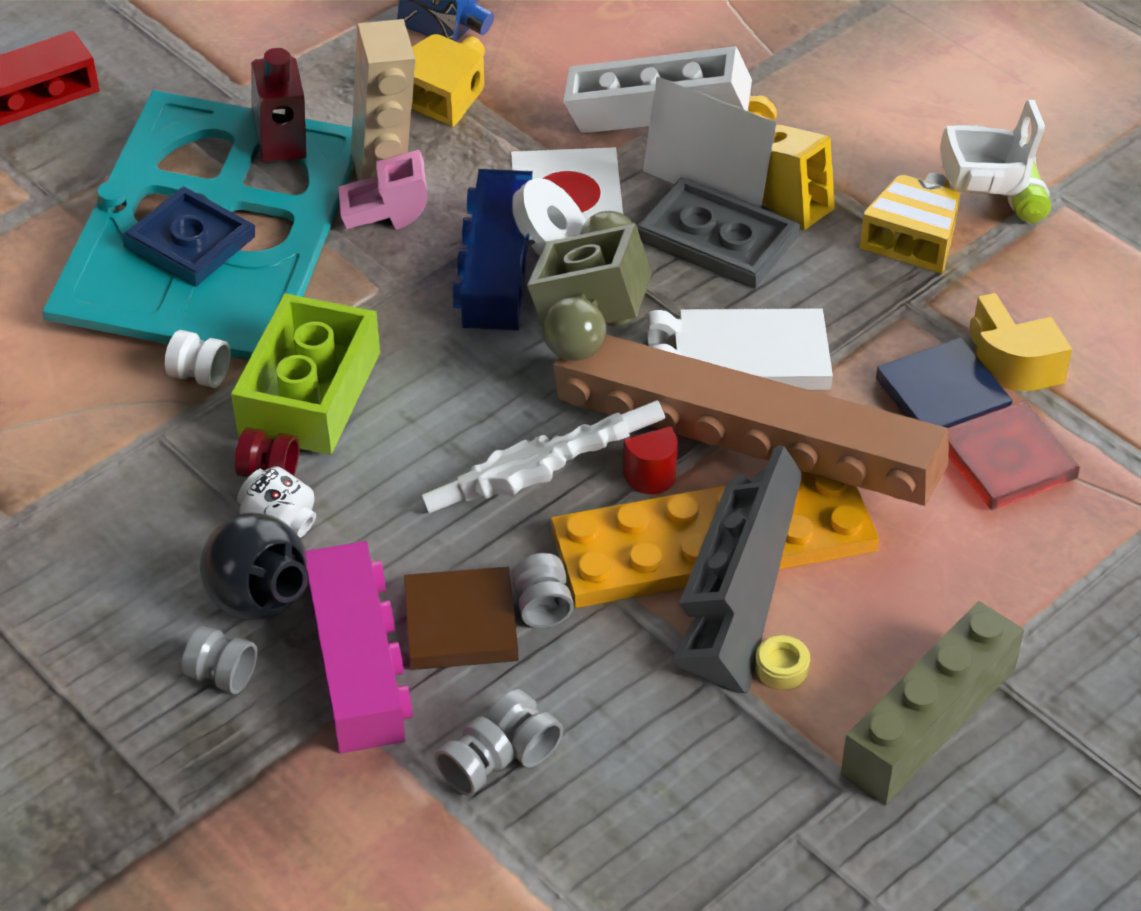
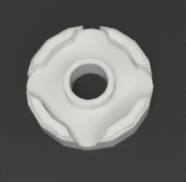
[513,178,586,255]

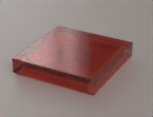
[948,401,1080,510]

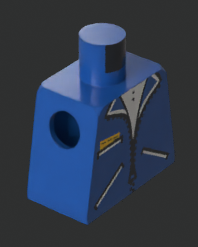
[397,0,494,41]

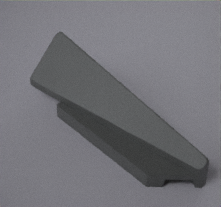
[672,446,801,693]

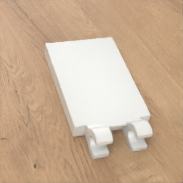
[647,308,833,390]

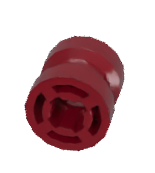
[235,427,300,477]

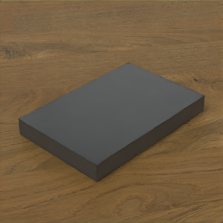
[637,177,800,289]

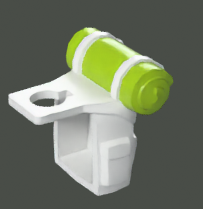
[940,99,1051,224]

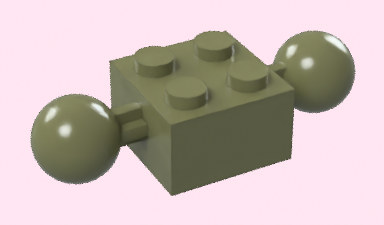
[527,211,652,361]

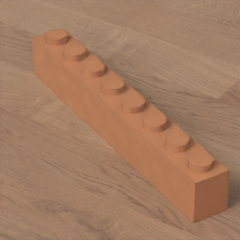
[553,335,949,506]

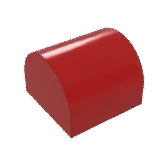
[623,426,678,495]

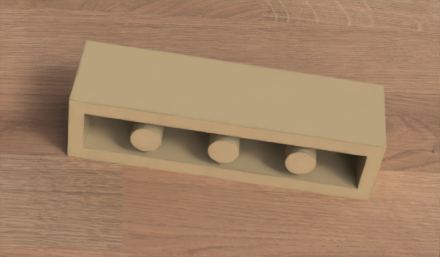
[351,19,415,181]

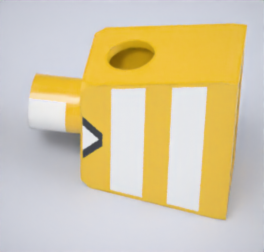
[860,172,960,274]

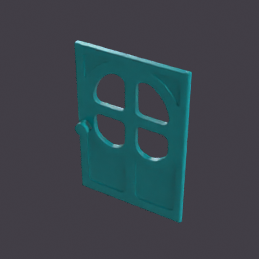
[42,90,354,360]

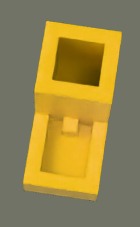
[970,293,1072,391]

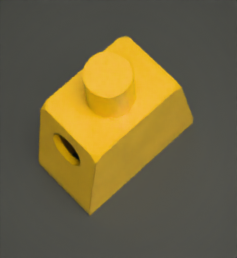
[411,34,485,127]
[762,125,835,230]

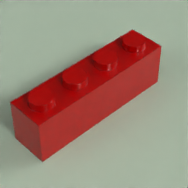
[0,30,100,126]

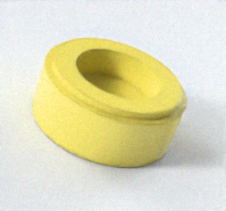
[755,635,810,690]

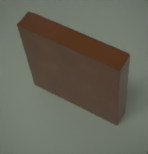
[404,566,519,670]

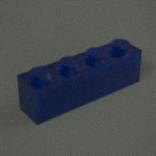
[453,169,533,331]

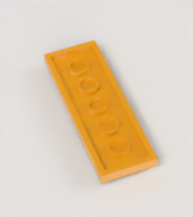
[551,471,879,609]

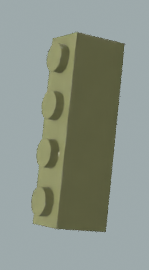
[840,601,1024,805]

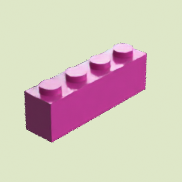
[306,541,413,754]

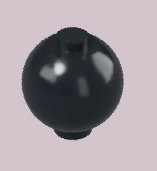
[200,513,308,620]

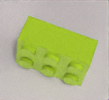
[231,293,380,455]

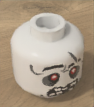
[237,467,316,538]

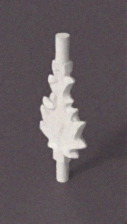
[422,400,665,513]

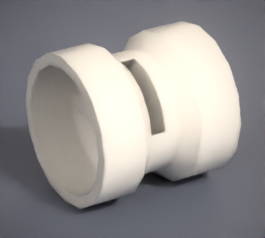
[164,330,231,388]

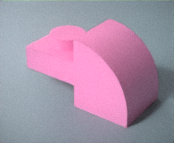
[339,150,428,230]

